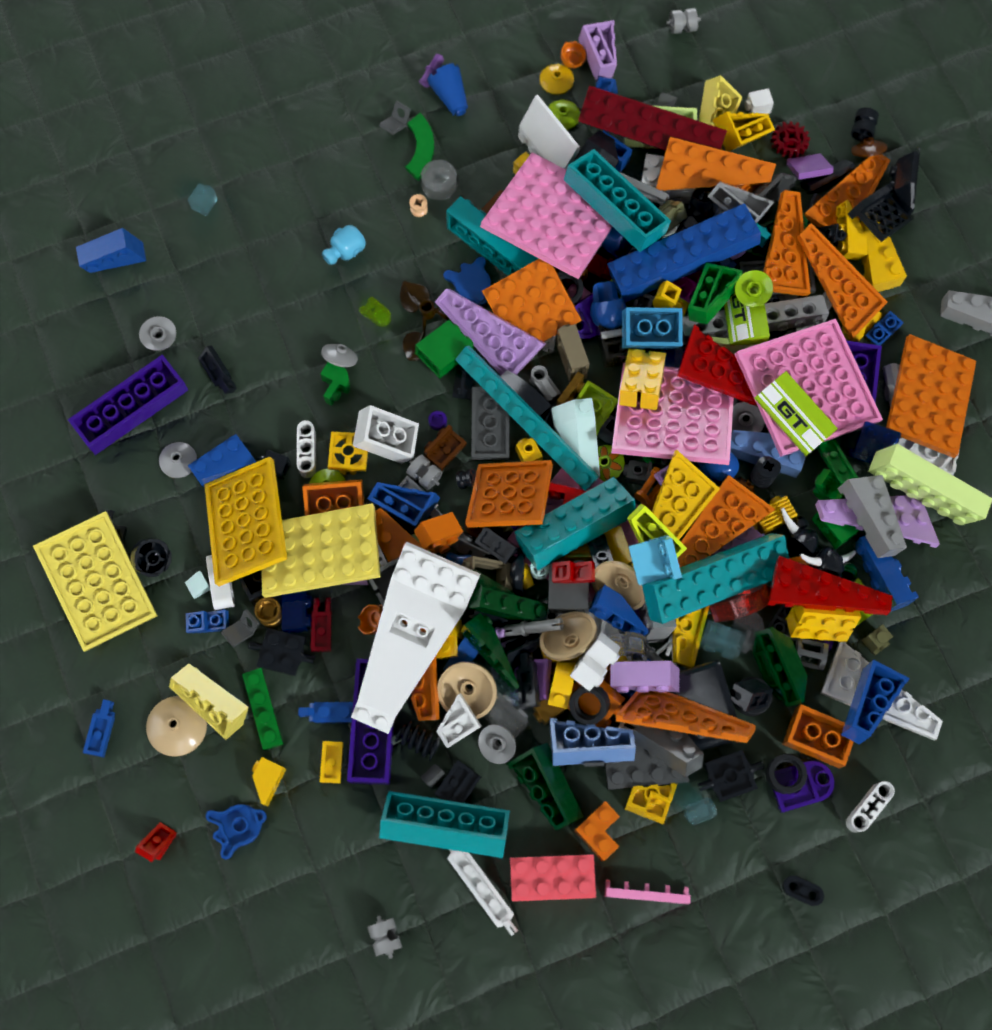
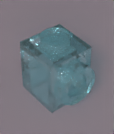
[684,798,717,826]

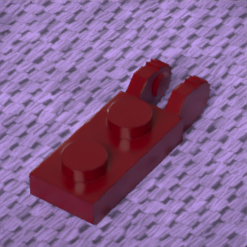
[311,597,332,652]

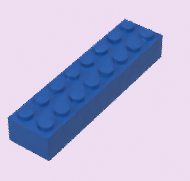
[607,203,761,303]

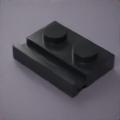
[434,760,481,803]

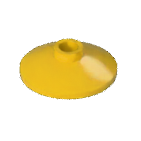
[540,64,574,95]

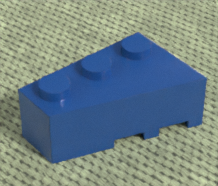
[76,228,146,273]
[188,434,256,487]
[367,482,440,528]

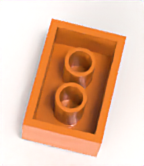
[302,479,365,516]
[782,704,854,768]

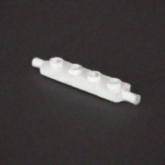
[447,849,518,936]

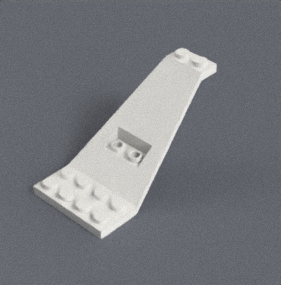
[351,542,481,734]

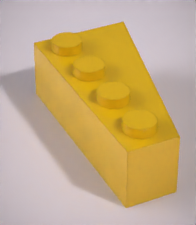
[860,217,907,292]

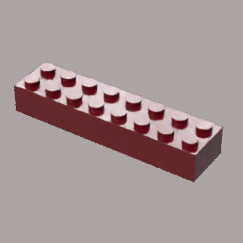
[578,85,727,151]

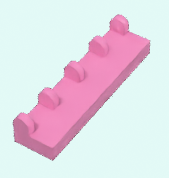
[604,880,690,904]

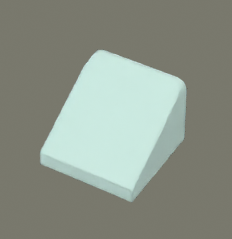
[185,571,210,599]

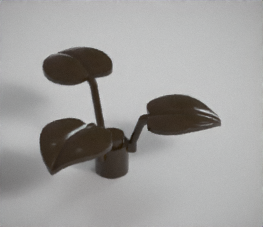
[400,281,454,361]

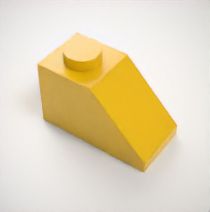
[252,757,286,807]

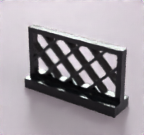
[848,184,913,242]

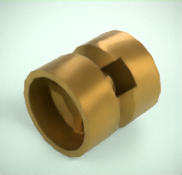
[254,597,284,628]

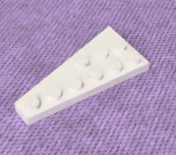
[820,642,943,740]

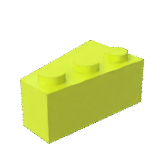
[627,504,687,558]

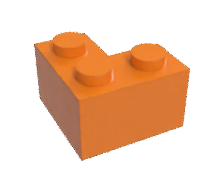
[414,512,463,554]
[574,801,620,862]

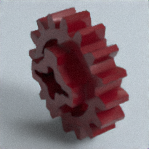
[771,121,810,159]

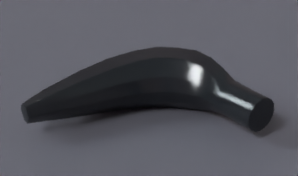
[510,550,526,597]

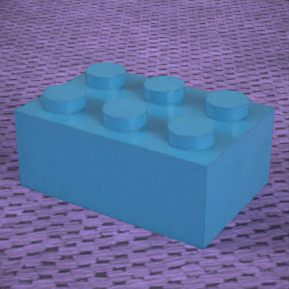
[622,307,683,349]

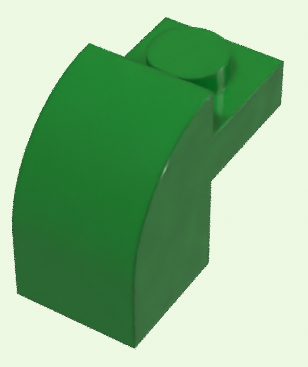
[320,362,350,406]
[813,468,846,500]

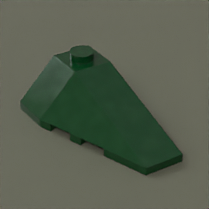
[460,613,519,691]

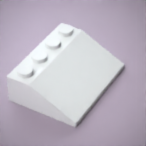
[518,95,580,170]

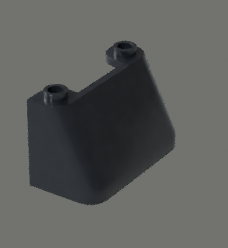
[672,660,737,751]

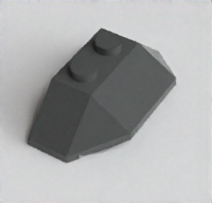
[752,173,797,217]

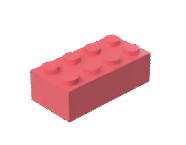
[510,855,596,902]

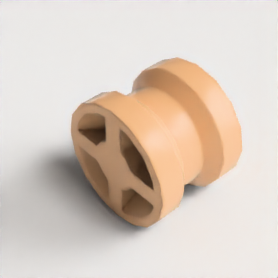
[409,194,428,217]

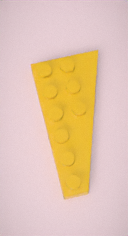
[631,450,720,568]
[672,540,711,668]

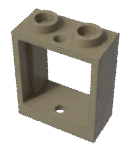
[556,324,589,383]
[461,556,512,591]

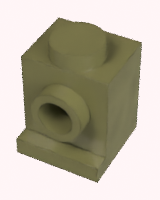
[861,624,893,656]

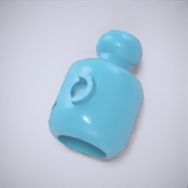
[322,225,366,265]

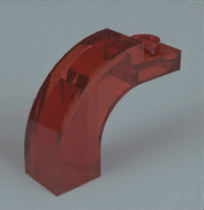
[710,584,769,622]

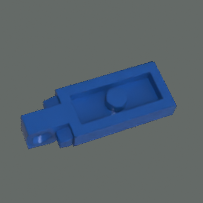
[83,699,115,757]
[298,702,353,723]

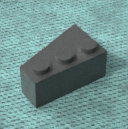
[633,725,704,777]

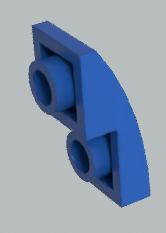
[865,311,904,346]
[186,610,229,633]

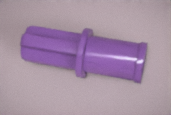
[419,54,444,88]

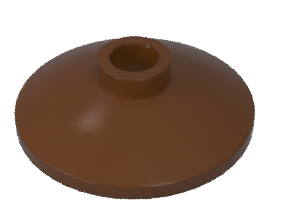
[851,138,887,157]

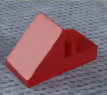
[548,482,586,504]
[135,822,177,862]

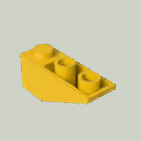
[836,200,868,260]

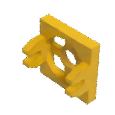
[328,431,368,475]

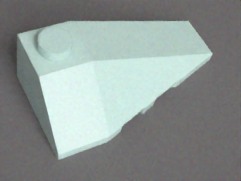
[551,398,600,476]

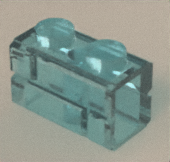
[700,620,746,659]

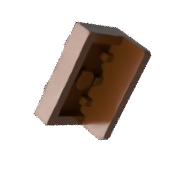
[424,425,467,471]

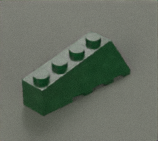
[467,569,548,622]
[507,742,584,831]

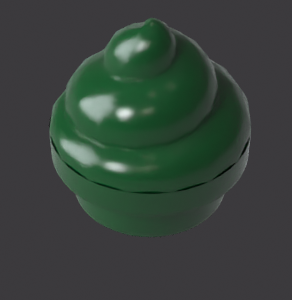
[842,563,858,581]

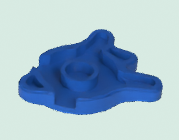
[443,257,491,307]
[206,804,267,860]

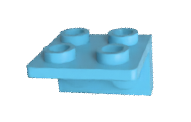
[628,535,682,585]

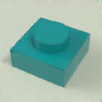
[756,223,771,248]

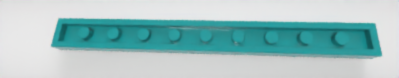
[455,346,600,491]

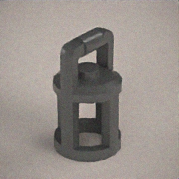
[784,634,829,671]

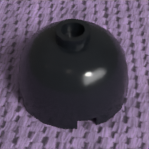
[130,538,172,577]

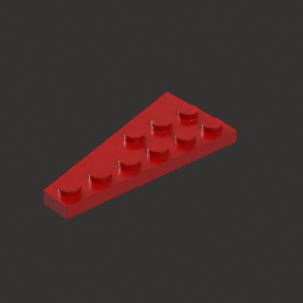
[677,324,758,407]
[768,556,893,615]

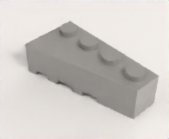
[837,475,907,558]

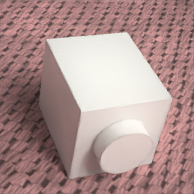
[744,89,774,114]

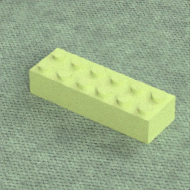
[868,444,992,525]

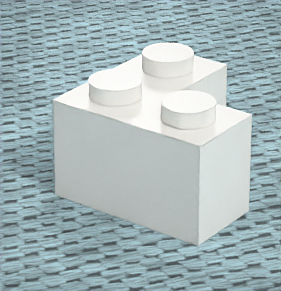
[570,632,620,691]

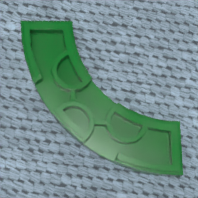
[406,113,434,181]

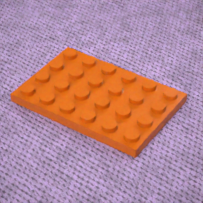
[885,334,976,458]

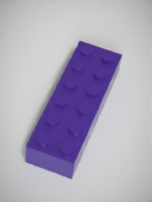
[68,354,188,455]
[347,659,394,785]

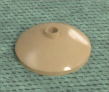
[592,561,646,611]
[540,611,597,661]
[437,661,497,719]
[146,696,207,757]

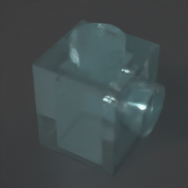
[188,183,218,216]

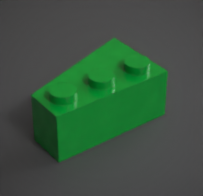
[688,262,742,325]

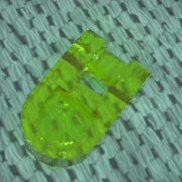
[358,296,391,327]

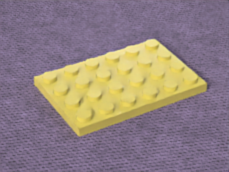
[261,503,380,598]
[33,511,158,652]

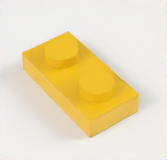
[320,741,344,784]

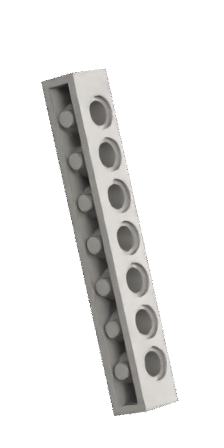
[683,295,829,345]

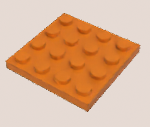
[482,259,582,342]
[465,460,553,528]

